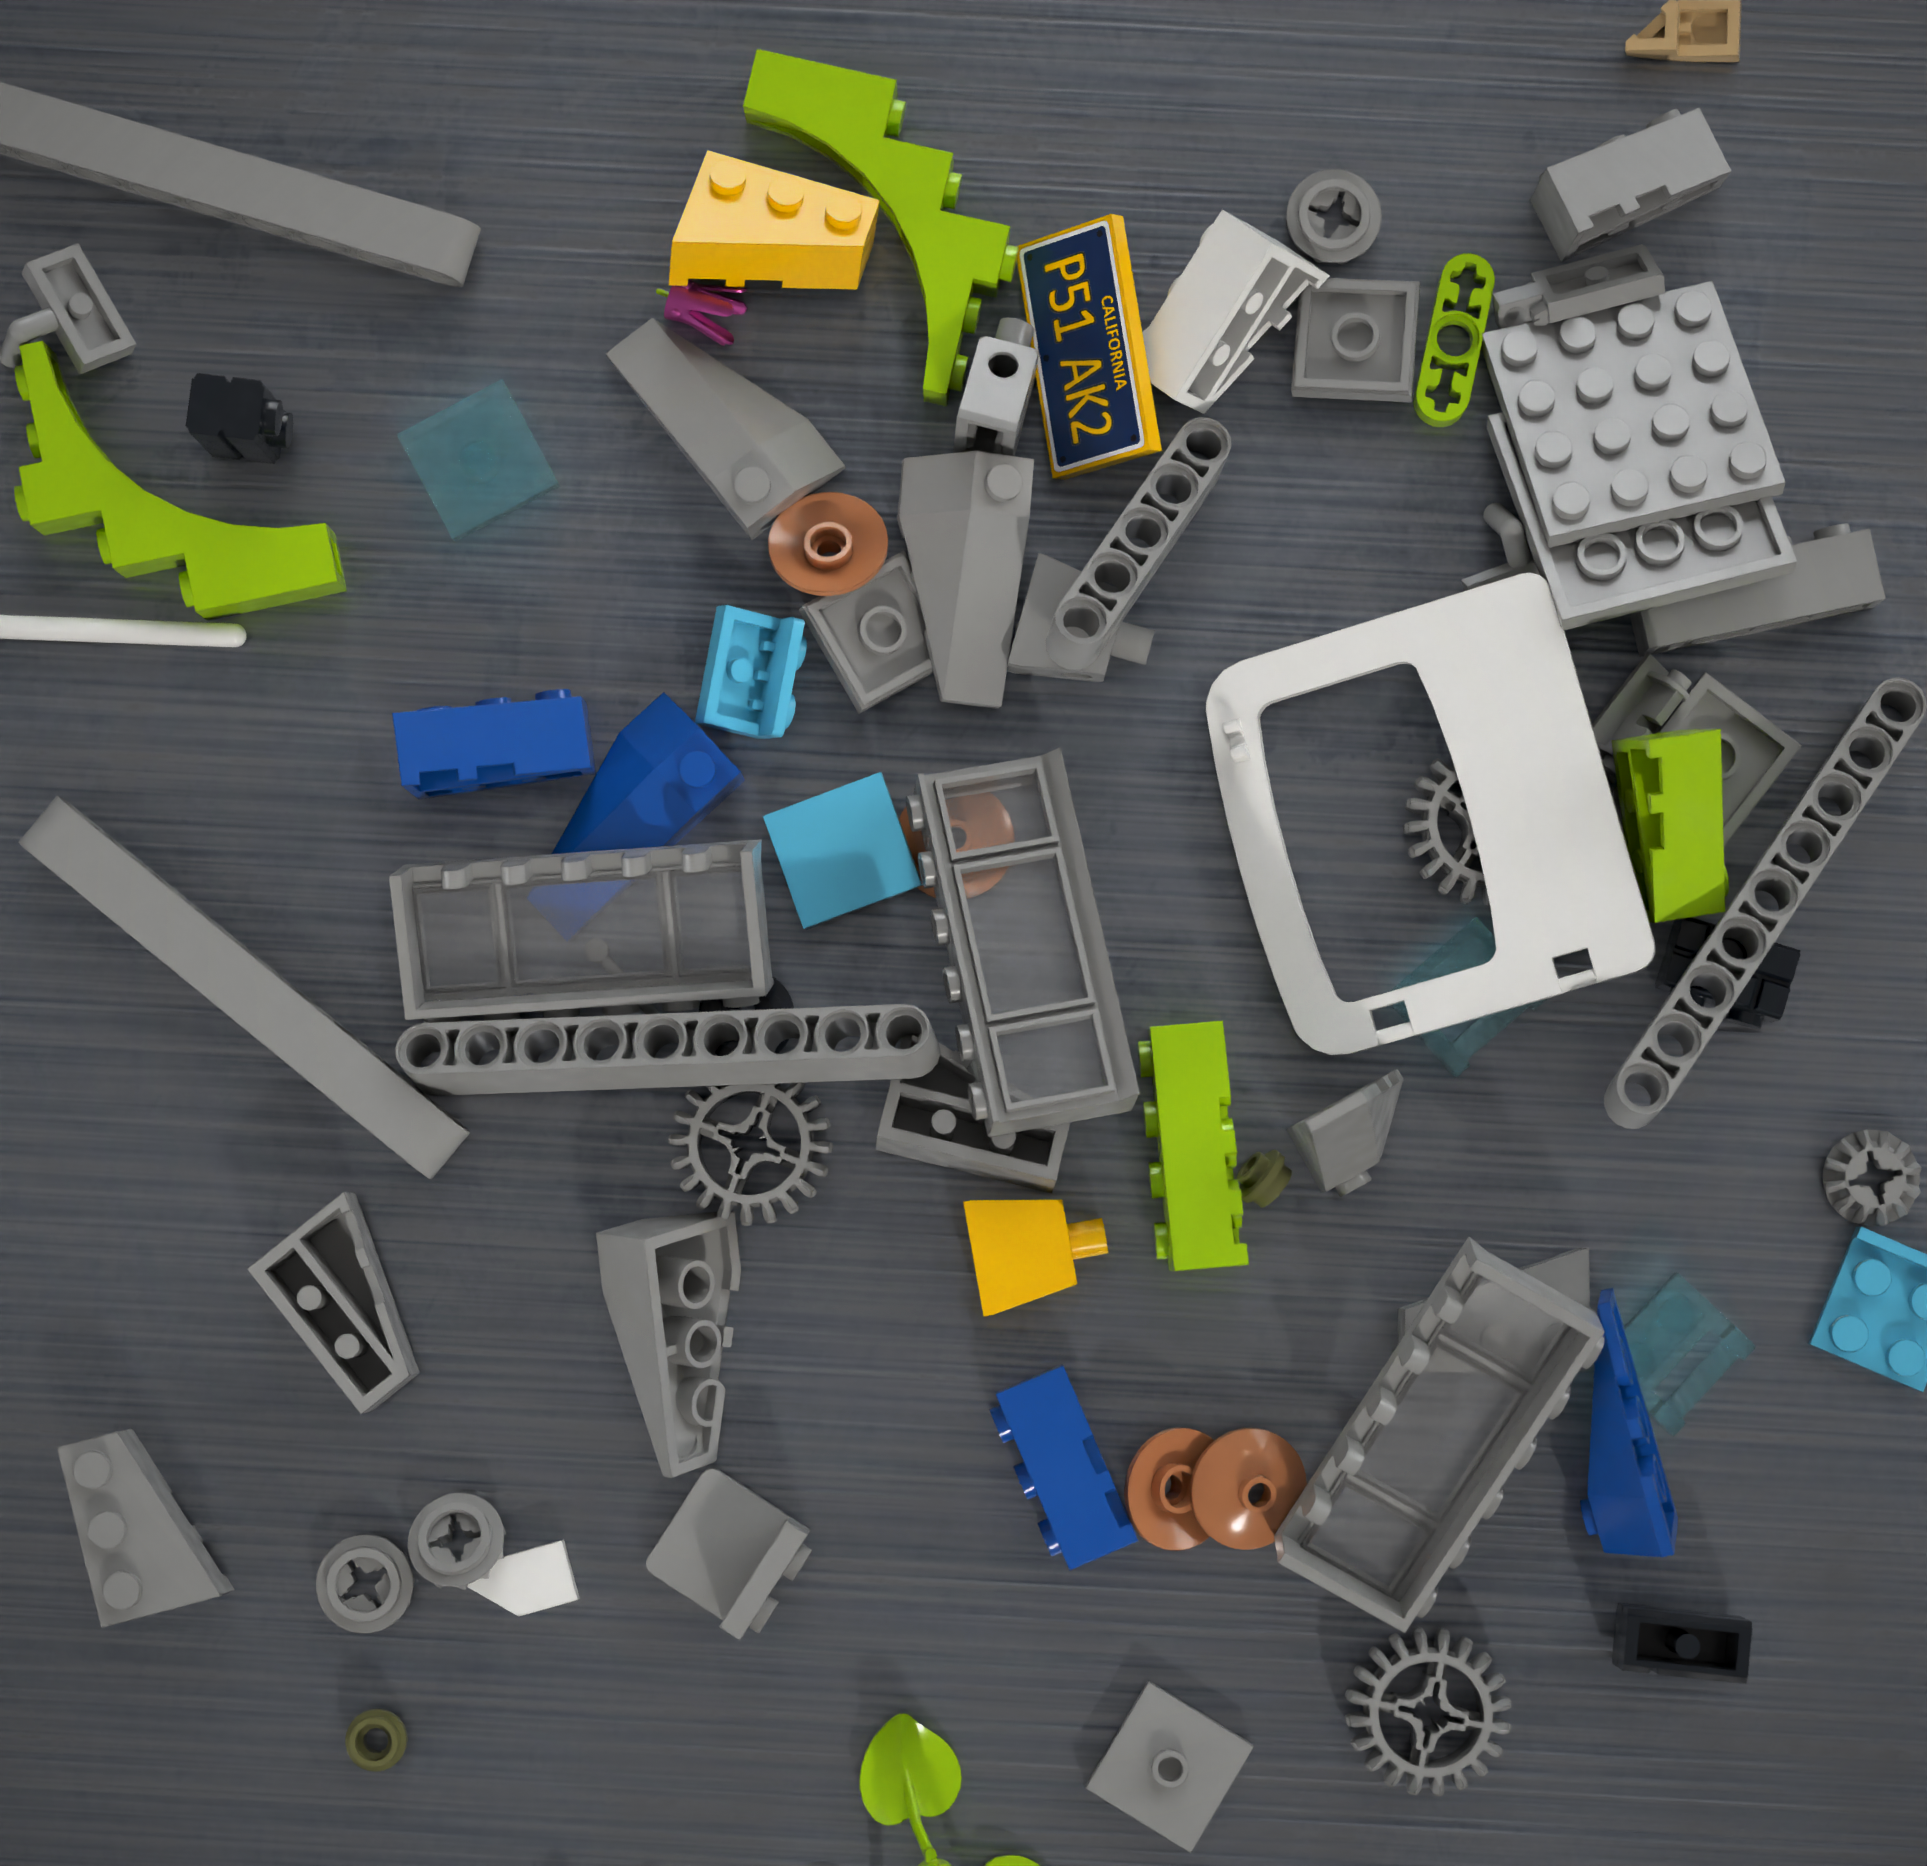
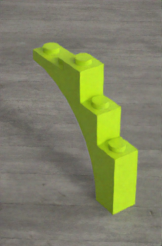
[743,49,1019,406]
[14,341,347,621]

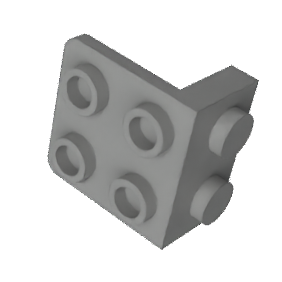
[646,1468,812,1640]

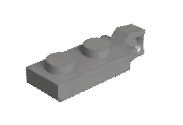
[1493,244,1665,329]

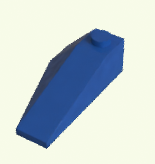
[527,692,745,942]
[1580,1287,1678,1557]

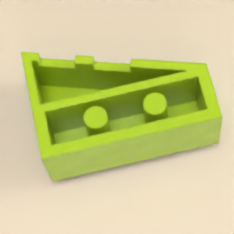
[1611,729,1729,923]

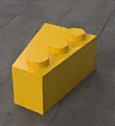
[669,150,880,290]

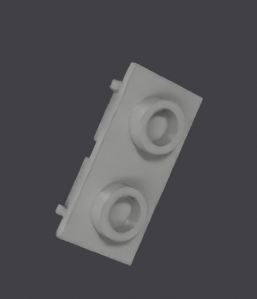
[1592,653,1692,783]

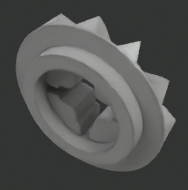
[1286,169,1382,265]
[1823,1130,1922,1226]
[408,1493,507,1590]
[316,1534,415,1633]

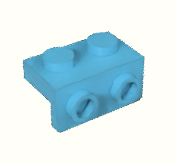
[695,605,807,739]

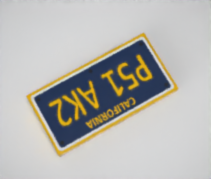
[1016,214,1162,480]

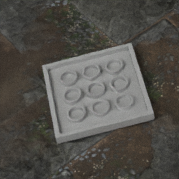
[1481,281,1786,548]
[1487,412,1797,630]

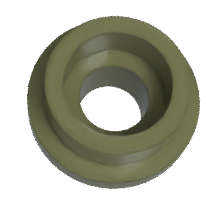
[1236,1150,1292,1208]
[345,1709,408,1772]

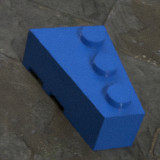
[392,689,596,800]
[989,1364,1138,1571]

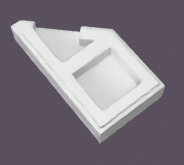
[467,1539,580,1617]

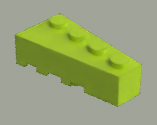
[1138,1021,1249,1271]

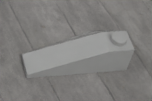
[606,318,846,540]
[897,451,1034,709]
[1286,1069,1403,1197]
[596,1211,741,1478]

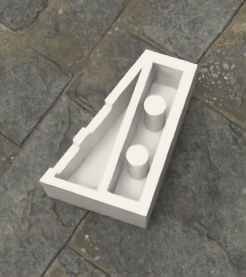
[1142,210,1330,414]

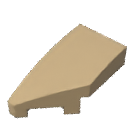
[1625,0,1742,62]

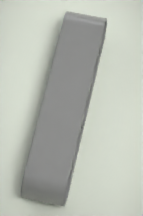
[1046,417,1231,670]

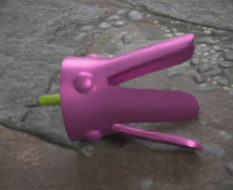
[656,279,747,346]

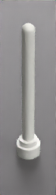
[0,615,247,647]

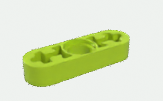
[1413,253,1495,427]

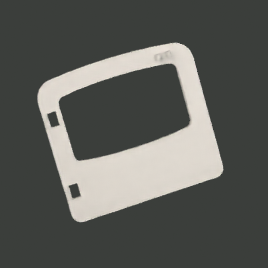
[1206,573,1656,1056]

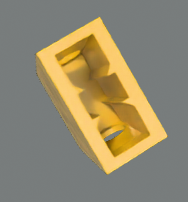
[963,1200,1108,1317]

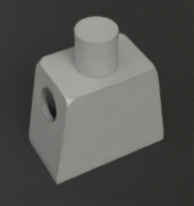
[953,318,1039,456]
[1007,553,1155,682]

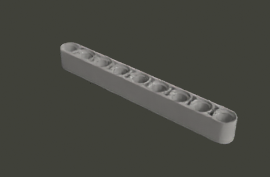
[0,82,481,287]
[1604,678,1927,1129]
[19,795,470,1180]
[395,1004,941,1096]

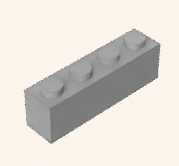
[1630,523,1886,657]

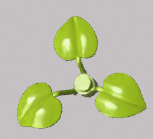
[859,1713,1040,1866]

